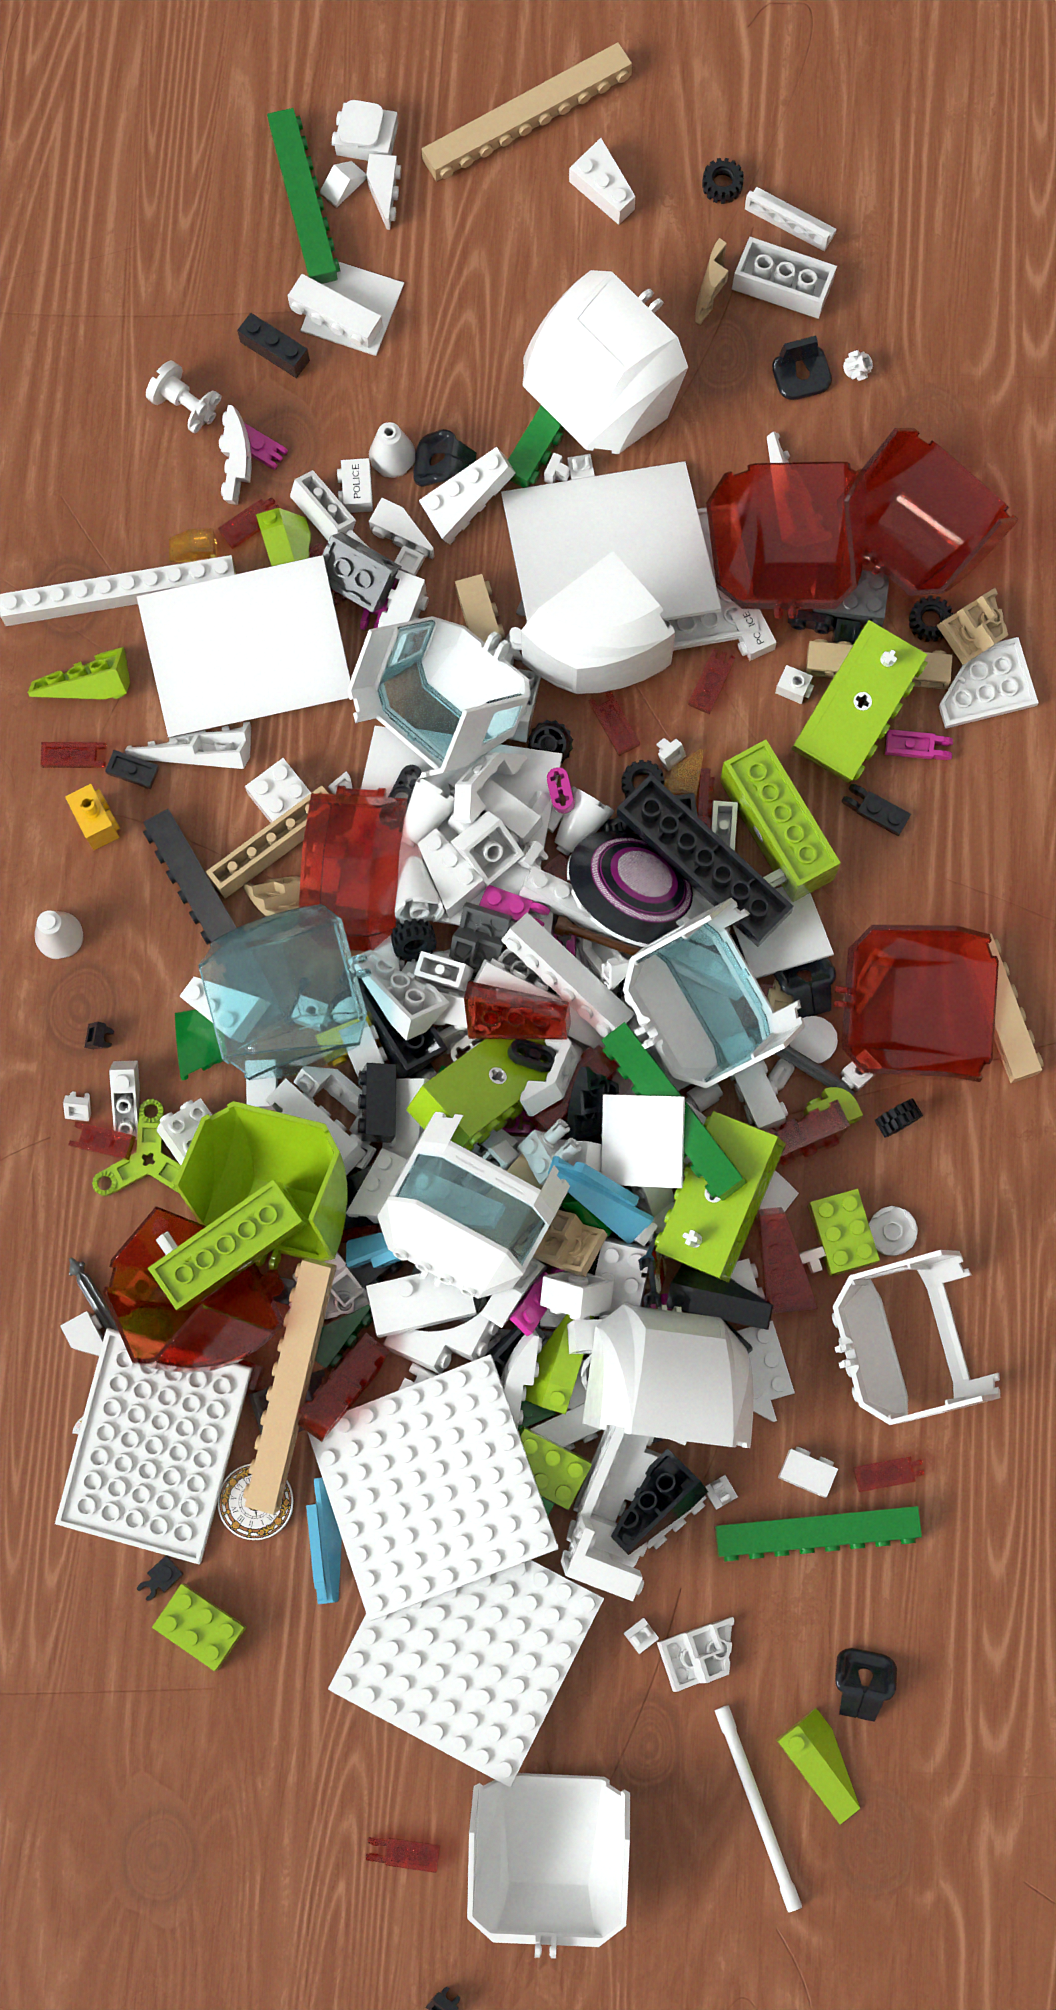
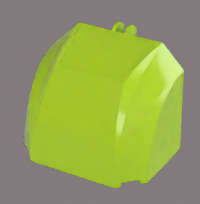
[173,1101,347,1270]

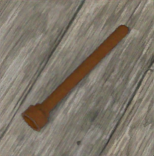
[554,915,642,956]

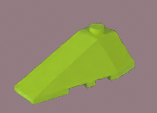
[256,508,312,566]
[28,647,130,699]
[523,1314,595,1415]
[776,1708,860,1825]

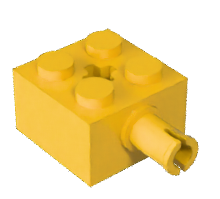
[65,784,120,850]

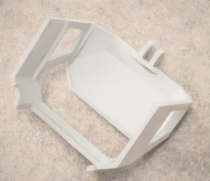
[832,1250,1000,1425]

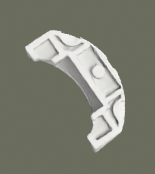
[574,923,630,990]

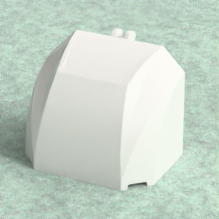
[523,270,688,454]
[510,551,675,694]
[583,1304,754,1448]
[467,1773,630,1958]

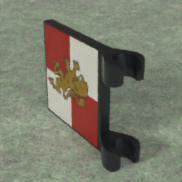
[638,1233,665,1308]

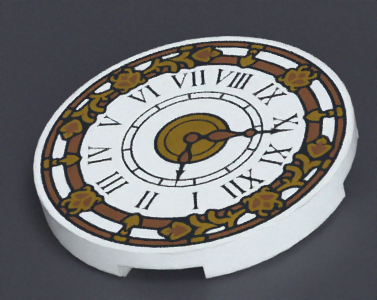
[218,1464,294,1540]

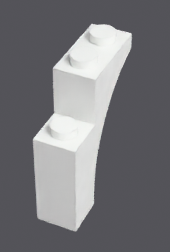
[383,1311,499,1374]

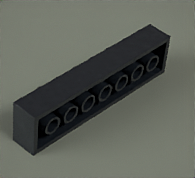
[617,774,794,947]

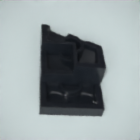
[567,1067,619,1140]

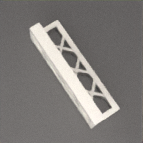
[745,187,836,252]

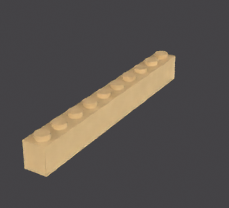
[422,42,632,181]
[243,1258,337,1515]

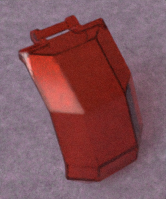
[299,785,407,951]

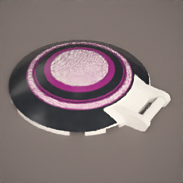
[567,831,714,948]

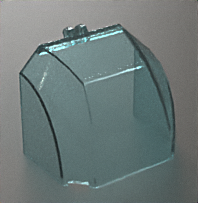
[198,904,372,1081]

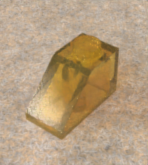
[169,528,217,562]
[664,749,704,801]

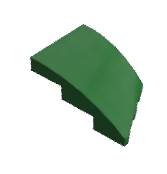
[175,1010,229,1081]

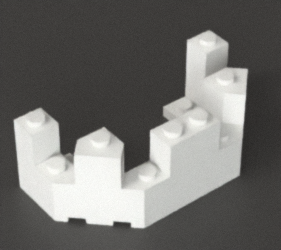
[561,1425,687,1601]

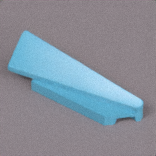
[548,1156,654,1244]
[346,1224,465,1268]
[306,1478,342,1604]

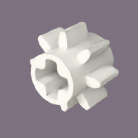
[843,350,873,381]

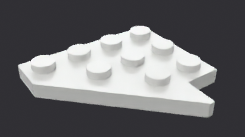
[939,637,1038,729]
[737,1321,795,1422]

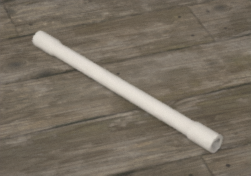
[714,1705,802,1912]

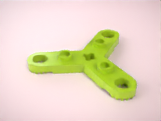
[92,1099,181,1196]

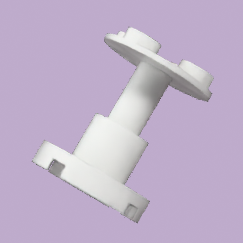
[146,360,222,433]

